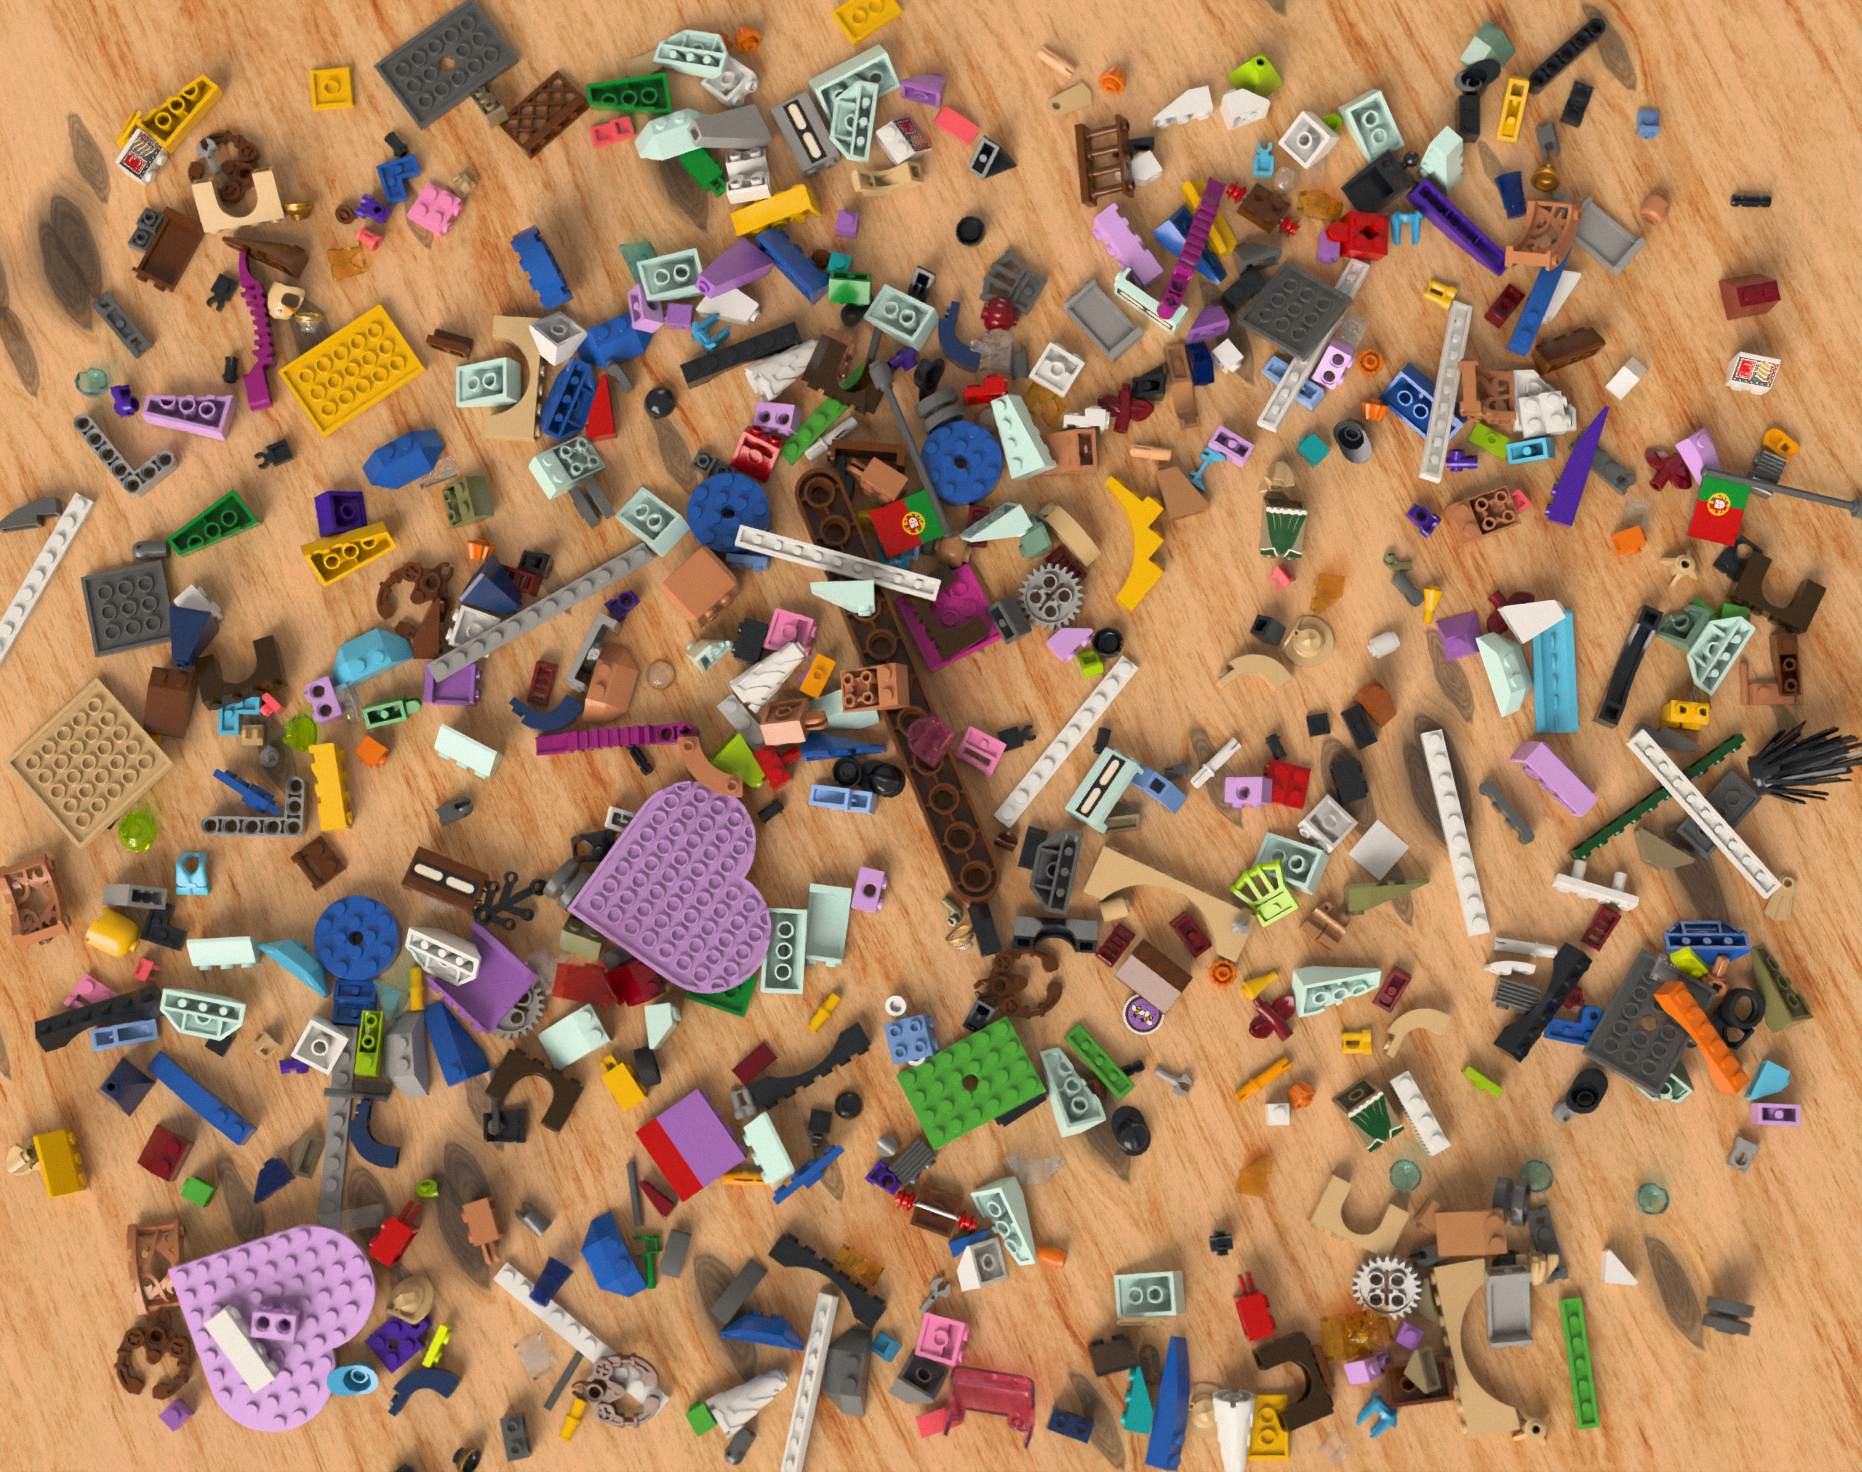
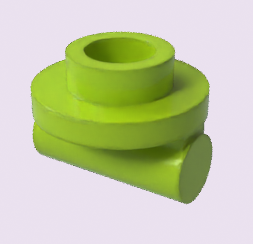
[1321,114,1342,132]
[416,1179,439,1198]

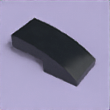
[1560,81,1594,128]
[1112,137,1155,158]
[837,455,855,500]

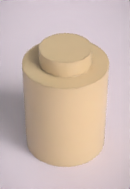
[1098,896,1131,923]

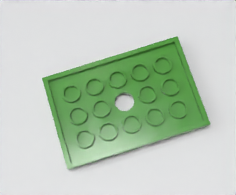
[896,1016,1046,1151]

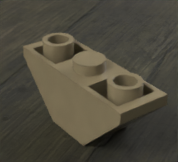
[471,85,509,128]
[1633,827,1695,872]

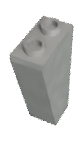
[687,104,772,149]

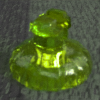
[281,713,317,752]
[118,813,157,852]

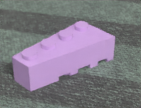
[1093,203,1163,291]
[141,395,237,441]
[1509,740,1598,817]

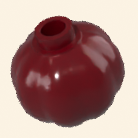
[980,296,1019,335]

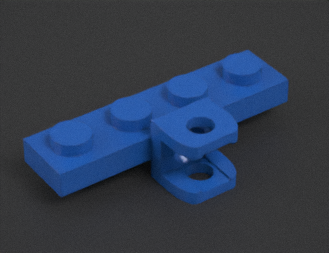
[212,769,282,816]
[1543,1004,1604,1046]
[772,1144,845,1205]

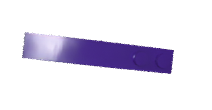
[1405,178,1508,277]
[1544,406,1609,528]

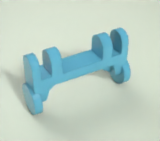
[1186,447,1226,493]

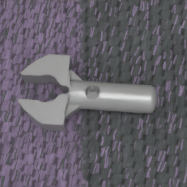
[196,138,221,175]
[1154,1067,1193,1095]
[919,1277,951,1314]

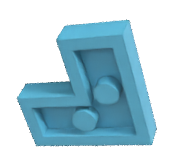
[218,695,262,736]

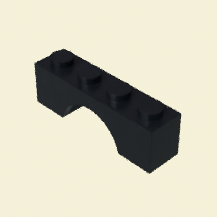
[1012,916,1098,953]

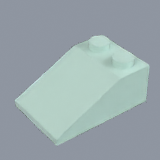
[1338,89,1405,165]
[637,248,703,302]
[864,284,940,352]
[456,357,521,407]
[615,486,690,558]
[959,502,1033,542]
[810,580,875,616]
[1252,832,1330,895]
[537,1004,613,1070]
[1114,1271,1186,1318]

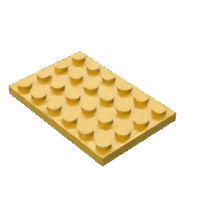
[278,304,426,439]

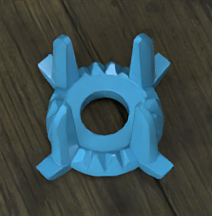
[1388,211,1425,246]
[691,313,730,354]
[877,543,912,572]
[1357,1393,1398,1439]

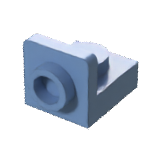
[1636,110,1661,139]

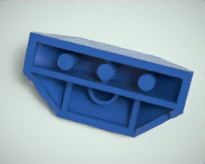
[577,312,655,369]
[541,357,597,441]
[362,429,444,490]
[1663,921,1751,964]
[581,1211,648,1297]
[719,1310,805,1351]

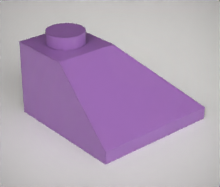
[901,73,946,108]
[1186,305,1230,345]
[1436,612,1483,662]

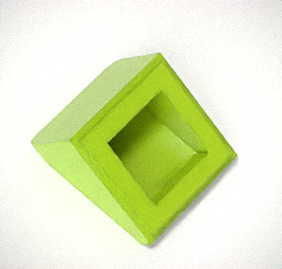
[1076,649,1104,678]

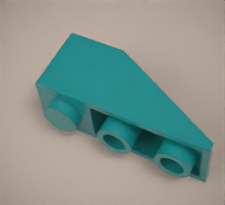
[1120,1365,1154,1435]

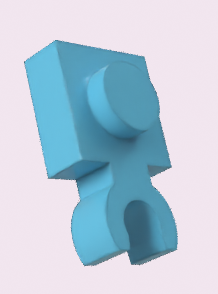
[1252,141,1274,178]

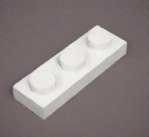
[717,693,766,751]

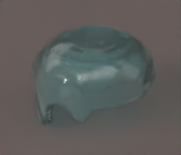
[75,368,110,399]
[1389,1159,1422,1192]
[1520,1159,1554,1193]
[1634,1183,1670,1215]

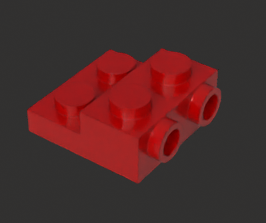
[963,374,1009,407]
[729,425,785,483]
[1263,759,1311,810]

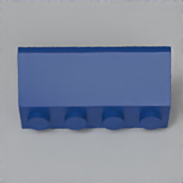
[756,226,829,305]
[1378,363,1468,442]

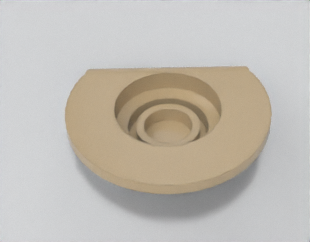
[1282,616,1334,668]
[386,1276,435,1324]
[1186,1383,1221,1438]

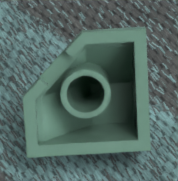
[1459,21,1515,68]
[1018,511,1052,561]
[1655,605,1710,653]
[1634,1060,1694,1103]

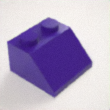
[314,491,368,537]

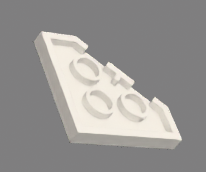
[1512,370,1577,432]

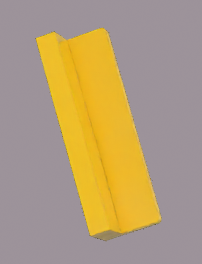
[1181,179,1238,259]

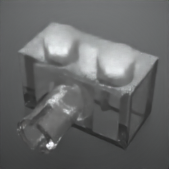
[1328,311,1371,359]
[970,329,1015,376]
[524,945,576,996]

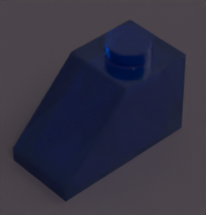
[1184,341,1215,386]
[253,1157,296,1204]

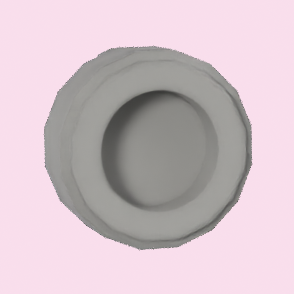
[1552,1100,1575,1124]

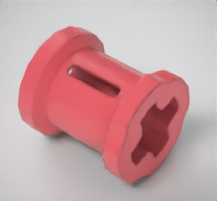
[356,225,383,252]

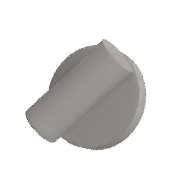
[258,745,280,767]
[1230,917,1249,935]
[877,1136,898,1157]

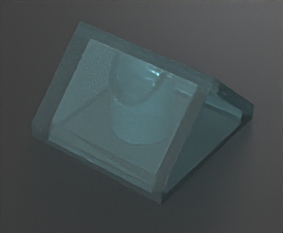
[618,241,657,285]
[373,979,410,1022]

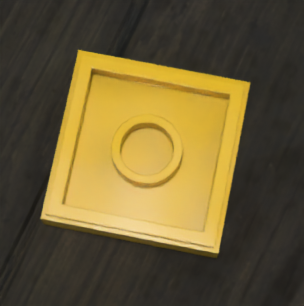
[309,67,354,112]

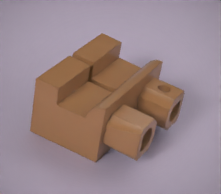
[1299,901,1350,952]

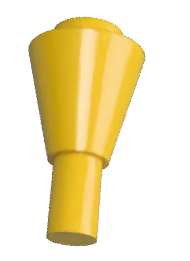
[1423,585,1443,624]
[1240,971,1278,1000]

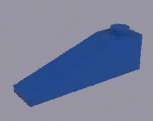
[1152,205,1227,285]
[800,730,885,762]
[423,1001,491,1087]

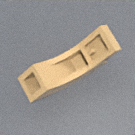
[851,161,924,197]
[1037,502,1101,567]
[1216,654,1292,693]
[1383,1008,1452,1058]

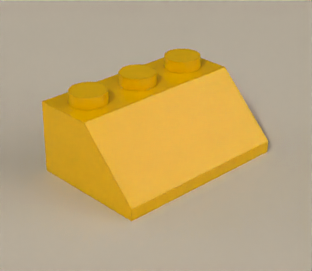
[33,1129,87,1199]

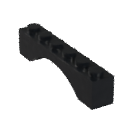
[680,322,802,389]
[1592,604,1664,729]
[1493,942,1593,1063]
[35,984,165,1052]
[749,1022,871,1110]
[768,1232,887,1330]

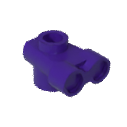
[355,193,392,224]
[887,347,918,372]
[110,385,140,418]
[1446,449,1478,472]
[1405,504,1442,538]
[604,589,641,623]
[279,1053,313,1074]
[865,1160,902,1195]

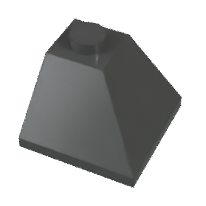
[1232,242,1283,277]
[889,1349,950,1404]

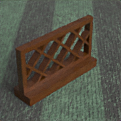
[499,71,590,160]

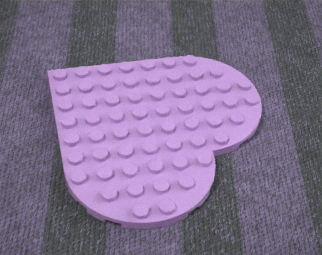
[567,781,771,993]
[168,1224,376,1432]

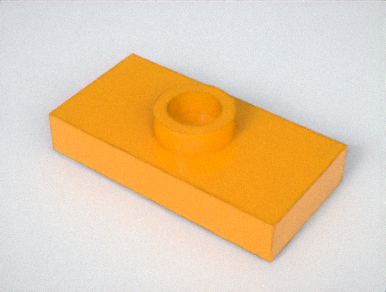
[799,653,837,700]

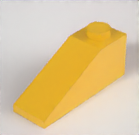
[1496,75,1530,142]

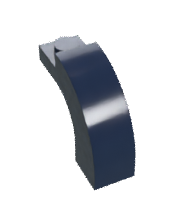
[938,301,982,374]
[509,694,584,732]
[349,1100,400,1169]
[388,1367,463,1417]

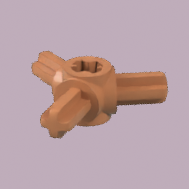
[1698,954,1739,1004]

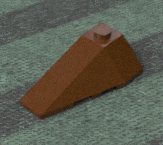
[222,236,309,279]

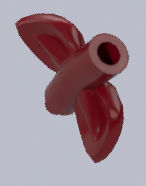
[1098,383,1155,434]
[1645,448,1692,492]
[1487,589,1535,635]
[1249,994,1296,1042]

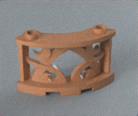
[1505,199,1583,271]
[1458,358,1516,425]
[678,736,745,804]
[0,853,72,952]
[127,1218,187,1315]

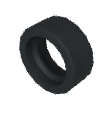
[1721,988,1765,1029]
[634,1045,661,1088]

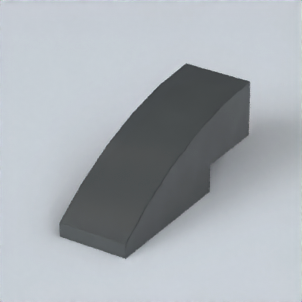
[0,496,63,533]
[1629,722,1700,753]
[710,1259,768,1324]

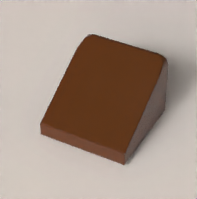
[1084,1078,1107,1099]

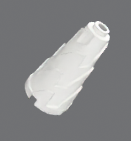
[745,339,818,402]
[729,641,806,713]
[705,1369,788,1438]
[1212,1389,1256,1472]

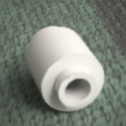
[1368,631,1400,659]

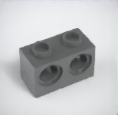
[500,1412,532,1462]

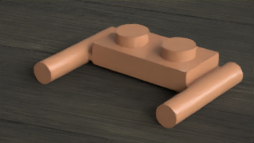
[1739,663,1803,706]

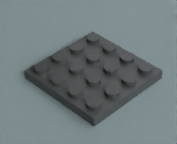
[1237,261,1353,362]
[80,560,172,658]

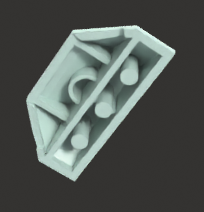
[653,29,729,79]
[829,80,879,163]
[634,108,708,160]
[1686,616,1756,696]
[1475,632,1533,717]
[160,988,247,1041]

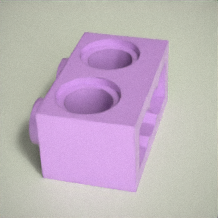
[1312,338,1355,390]
[753,401,802,436]
[304,676,347,726]
[250,1304,301,1342]

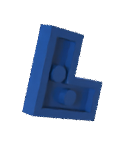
[376,154,422,206]

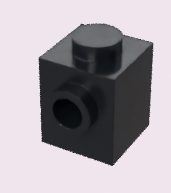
[1249,614,1286,646]

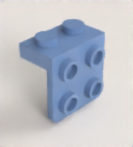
[726,529,774,572]
[884,1013,940,1064]

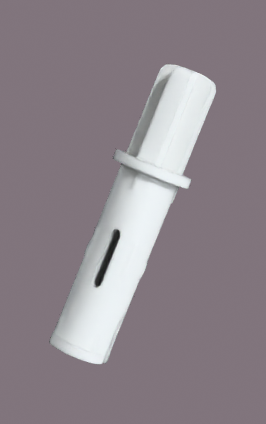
[804,416,859,461]
[1190,738,1241,788]
[1493,937,1558,958]

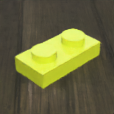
[1669,946,1709,979]
[422,1323,452,1368]

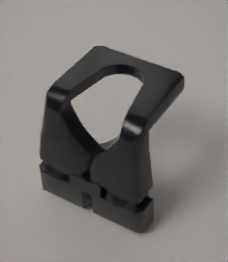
[1712,535,1763,581]
[571,829,615,864]
[1707,1002,1755,1050]
[483,1109,527,1143]

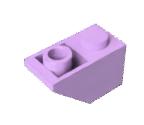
[1046,628,1093,663]
[1344,1349,1392,1385]

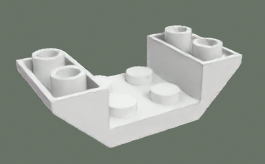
[726,148,771,204]

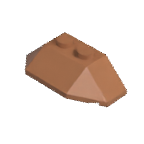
[583,642,639,727]

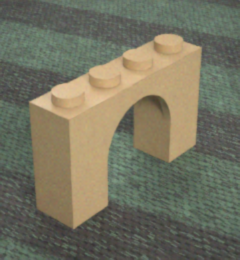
[191,166,286,234]
[1309,1174,1410,1259]

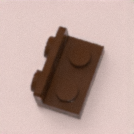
[426,329,474,360]

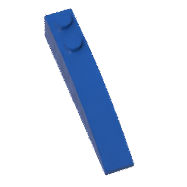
[1506,239,1572,357]
[147,1051,258,1146]
[1145,1336,1189,1471]

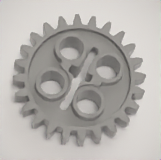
[1018,563,1085,630]
[491,981,546,1040]
[1352,1253,1422,1321]

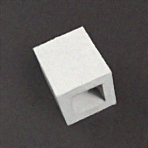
[1210,339,1243,374]
[1265,1103,1290,1125]

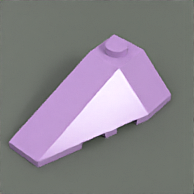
[1675,426,1723,486]

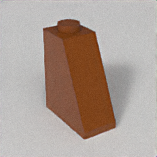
[1352,678,1396,728]

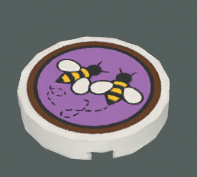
[1122,994,1164,1035]

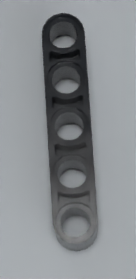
[1528,18,1606,95]

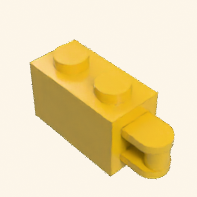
[599,1053,648,1112]

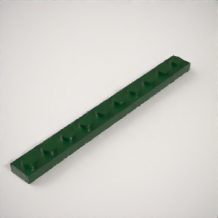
[1568,733,1746,860]

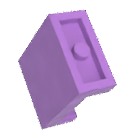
[423,661,482,706]

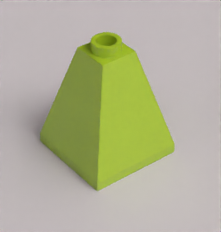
[1227,52,1284,98]
[708,732,766,789]

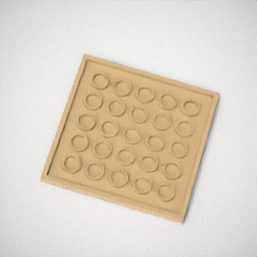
[4,678,176,851]

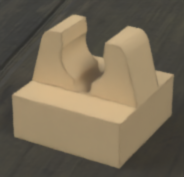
[447,171,477,201]
[242,725,265,747]
[251,1031,281,1060]

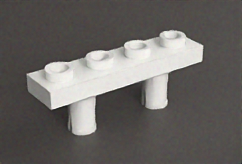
[1551,860,1640,911]

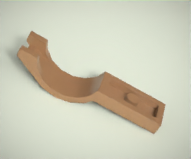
[1163,343,1202,432]

